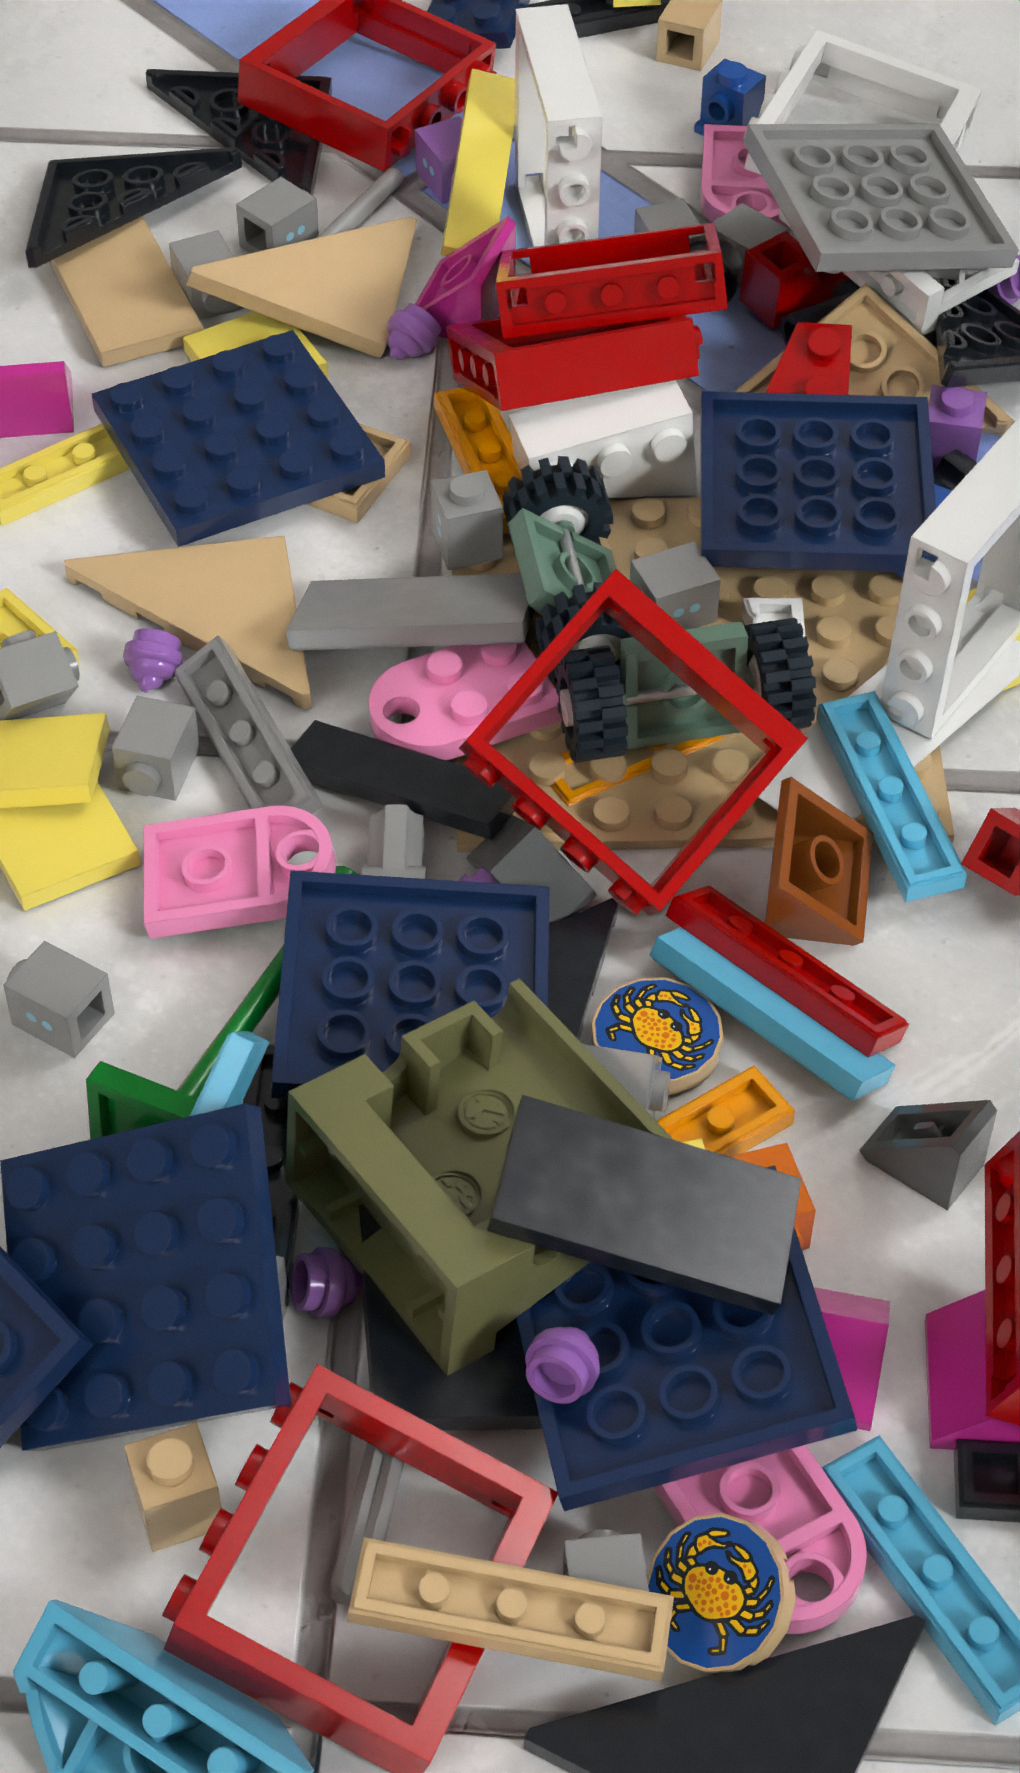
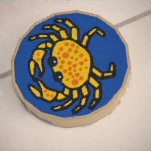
[591,977,723,1096]
[647,1513,796,1674]

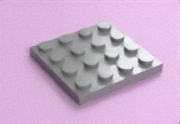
[743,124,1019,274]

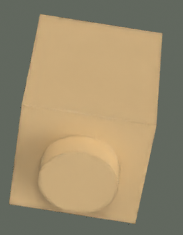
[656,0,723,71]
[124,1422,222,1552]

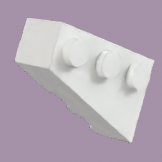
[509,380,697,498]

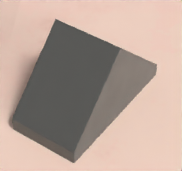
[466,815,597,926]
[859,1100,997,1211]

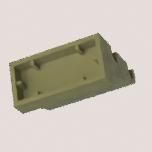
[285,978,674,1376]

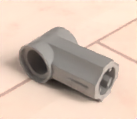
[361,804,427,879]

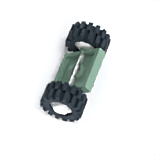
[502,456,633,682]
[555,618,817,763]

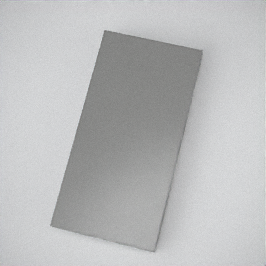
[286,573,535,651]

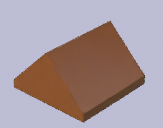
[765,777,874,946]

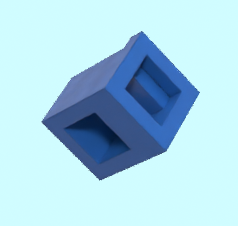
[694,59,766,136]

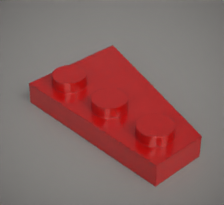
[765,322,852,395]

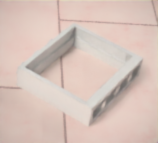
[515,4,602,247]
[743,30,982,175]
[880,417,1020,739]

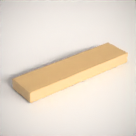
[347,1537,674,1682]

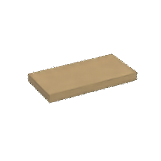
[49,216,203,367]

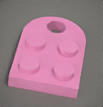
[700,124,788,227]
[368,642,562,760]
[144,806,336,939]
[653,1445,867,1634]

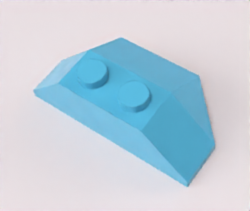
[13,1599,314,1773]

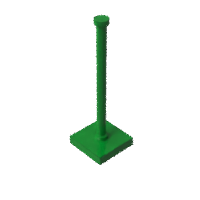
[86,866,358,1139]

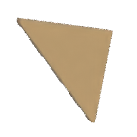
[186,216,417,359]
[734,283,1013,434]
[64,536,312,709]

